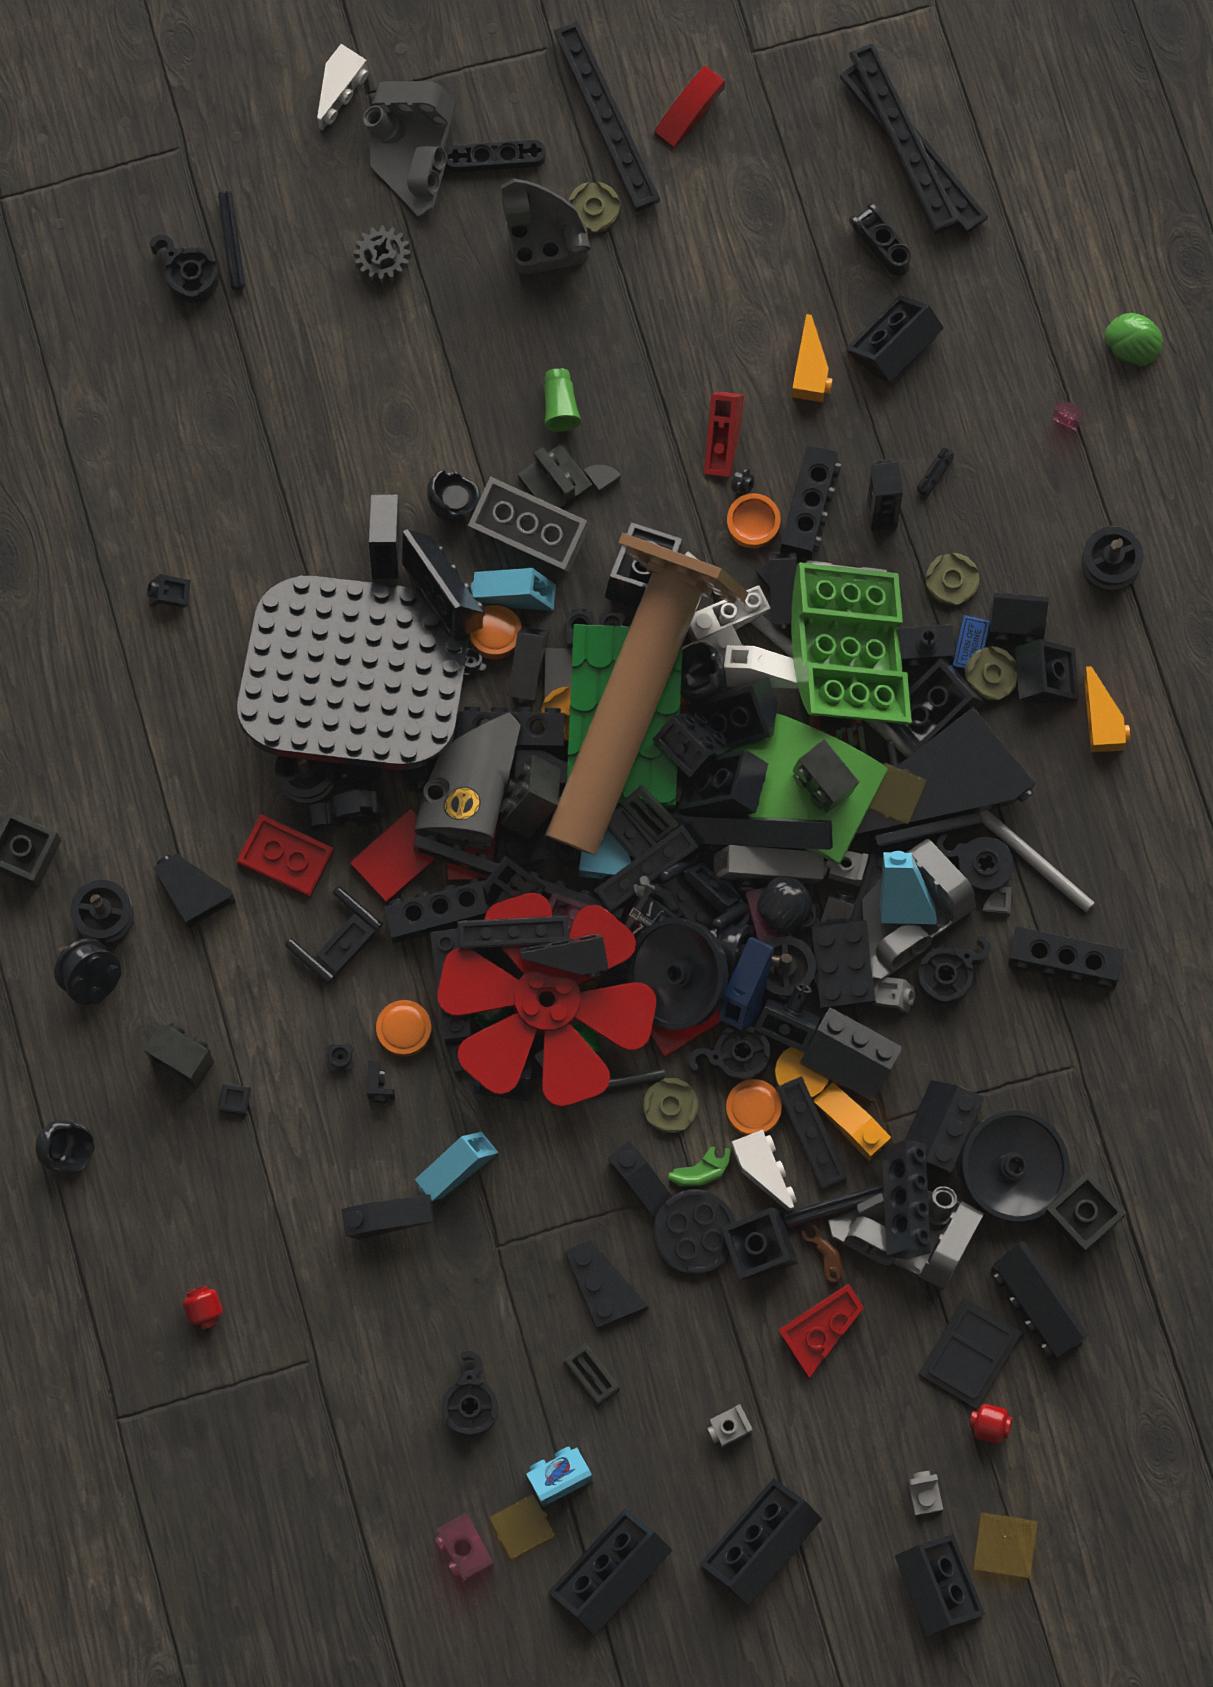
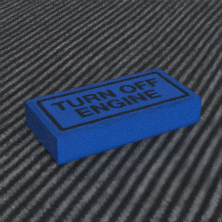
[953,615,990,671]

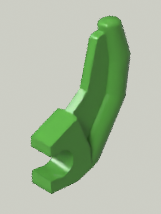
[668,1147,731,1187]

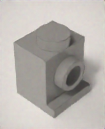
[827,850,869,887]
[707,1404,753,1447]

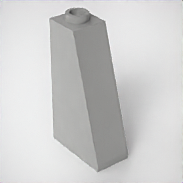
[713,845,827,884]

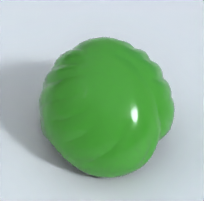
[1105,313,1163,366]

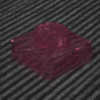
[1052,401,1083,431]

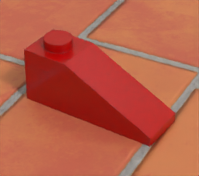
[704,392,744,477]

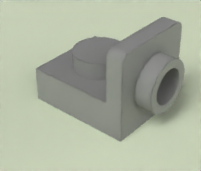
[871,977,915,1013]
[908,1471,943,1516]

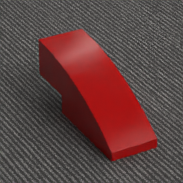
[654,65,725,149]

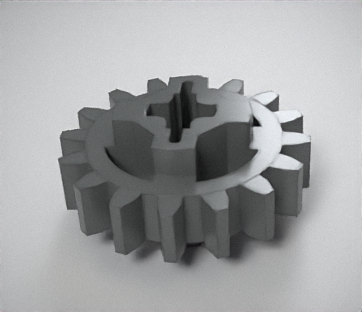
[353,225,411,284]

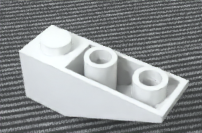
[317,44,369,130]
[687,585,771,643]
[724,645,798,688]
[731,1130,797,1211]

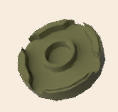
[569,182,620,234]
[926,553,979,606]
[965,647,1018,701]
[643,1078,698,1134]

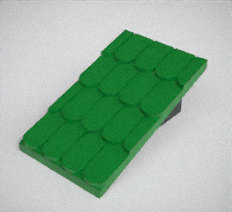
[567,624,683,809]

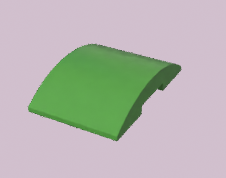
[791,563,912,724]
[724,713,889,864]

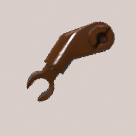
[802,1225,843,1283]

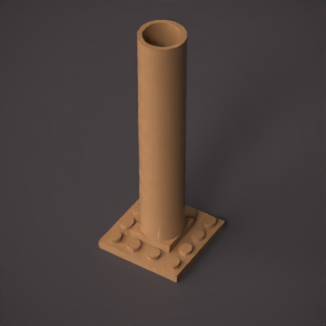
[545,532,748,856]

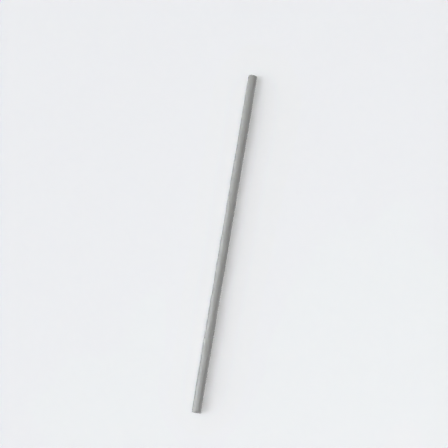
[685,551,1095,913]

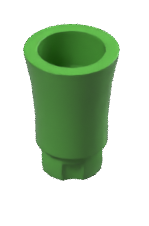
[544,368,582,432]

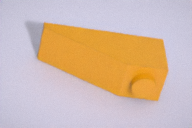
[792,314,832,403]
[1084,666,1130,752]
[813,1082,891,1162]

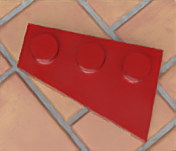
[778,1284,864,1378]

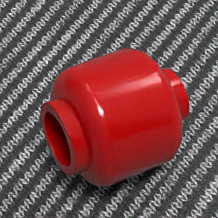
[182,1285,223,1329]
[969,1404,1013,1444]

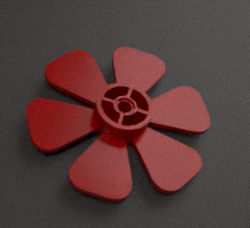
[438,893,656,1107]

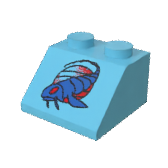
[526,1447,593,1507]

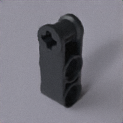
[849,203,911,276]

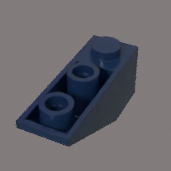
[718,937,775,1030]

